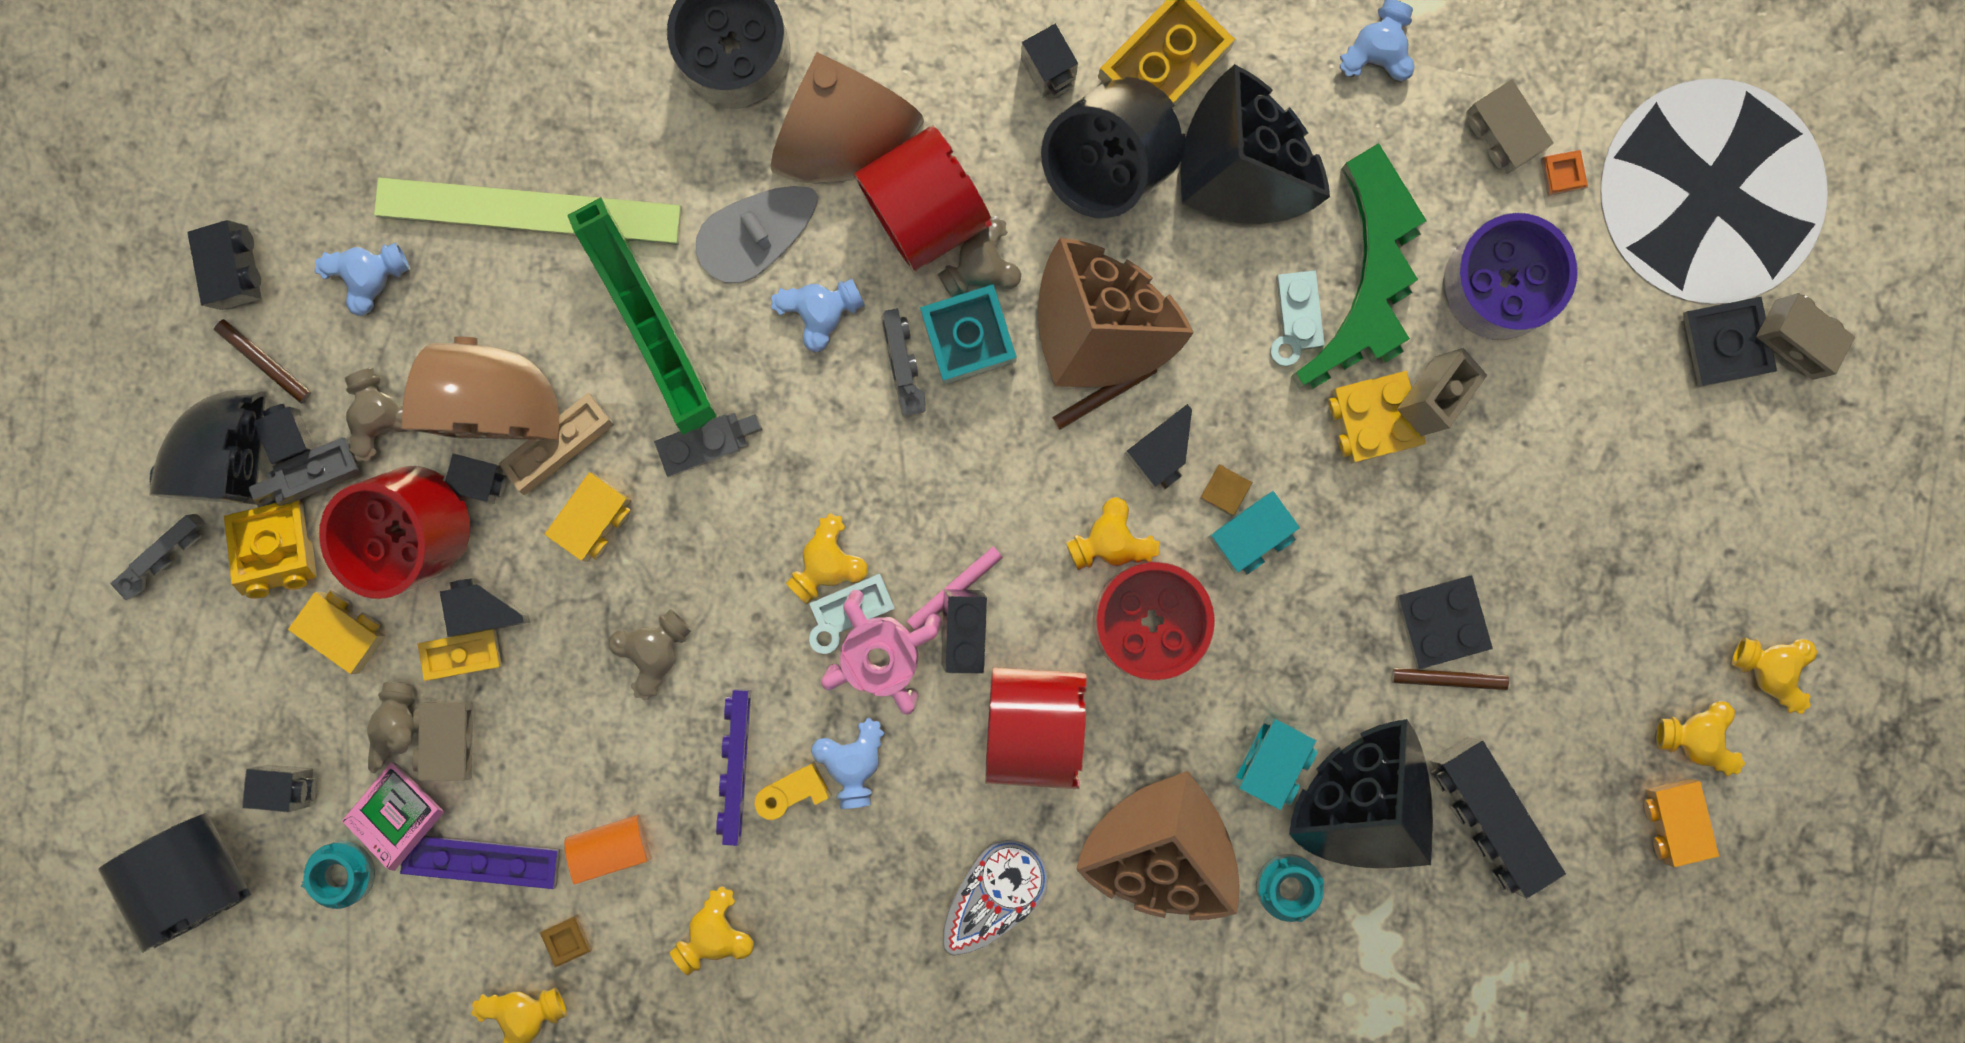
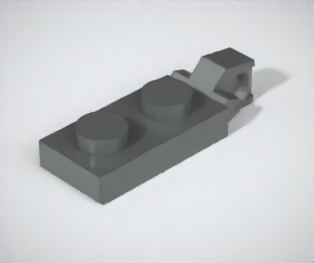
[881,308,926,417]
[654,413,762,477]
[249,437,360,507]
[110,514,206,600]

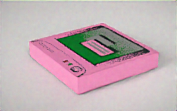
[342,762,444,871]

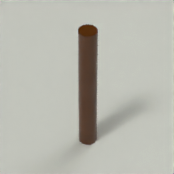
[214,319,311,404]
[1052,369,1158,430]
[1392,668,1509,690]

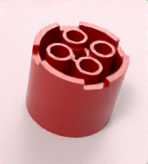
[853,125,992,273]
[319,466,470,599]
[1093,562,1215,680]
[985,667,1087,789]

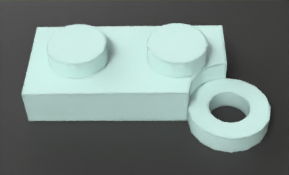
[1270,270,1325,366]
[809,574,895,654]

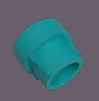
[301,841,375,909]
[1256,854,1324,922]

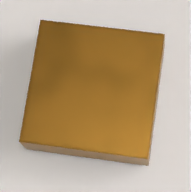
[1200,464,1253,516]
[539,915,592,968]

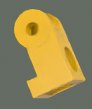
[754,761,832,820]

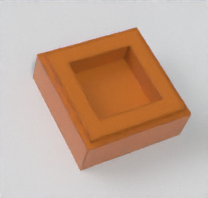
[1541,150,1588,196]

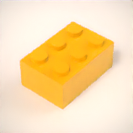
[1098,0,1235,109]

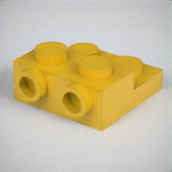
[1328,370,1426,464]
[224,500,317,599]

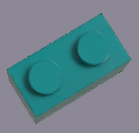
[1208,491,1300,575]

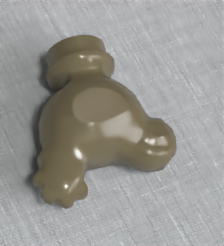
[938,216,1021,297]
[344,368,409,462]
[609,609,692,701]
[367,682,415,773]

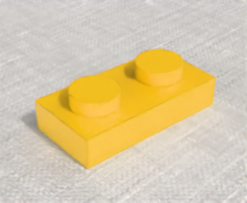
[417,629,502,681]

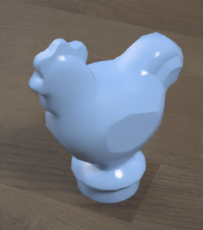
[1340,0,1414,82]
[315,242,410,316]
[771,279,865,352]
[811,718,885,809]

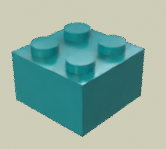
[920,284,1017,385]
[1231,716,1318,810]

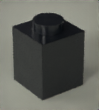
[253,404,315,465]
[445,453,507,504]

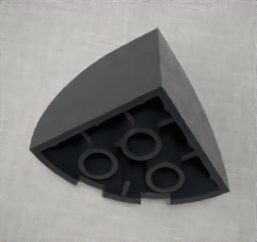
[1181,64,1330,224]
[149,390,266,505]
[1289,719,1433,869]

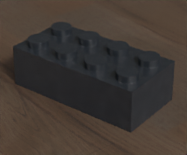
[1430,737,1566,899]

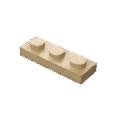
[498,392,614,495]

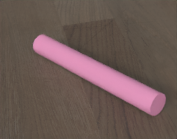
[907,546,1003,630]

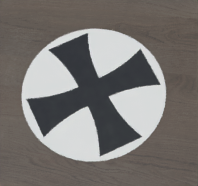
[1601,78,1828,304]

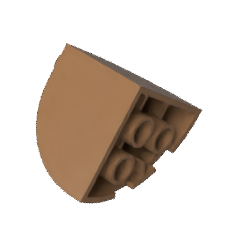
[771,52,924,184]
[1038,238,1194,387]
[402,336,559,440]
[1076,771,1240,920]

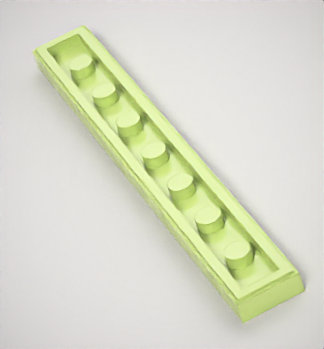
[374,177,682,245]

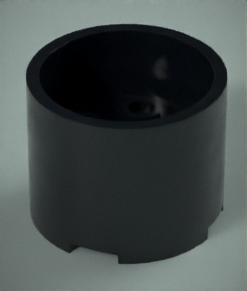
[667,0,791,109]
[1041,77,1186,218]
[98,813,251,953]

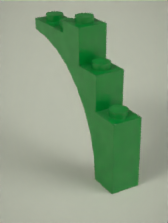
[1291,143,1427,389]
[567,197,717,435]

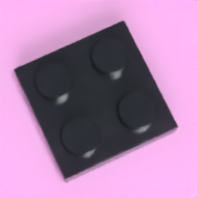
[1683,296,1777,387]
[1396,575,1493,669]

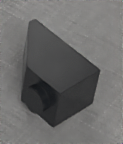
[1125,404,1192,490]
[439,578,530,637]

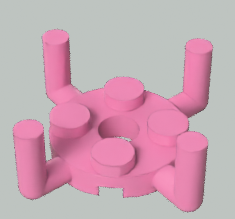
[821,590,942,715]

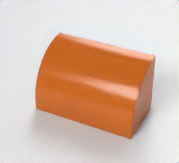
[564,814,652,885]

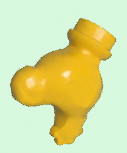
[1066,497,1160,570]
[786,513,868,605]
[1732,637,1818,714]
[1656,701,1745,777]
[669,886,754,976]
[471,988,567,1043]

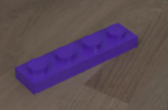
[716,689,752,846]
[400,836,560,889]

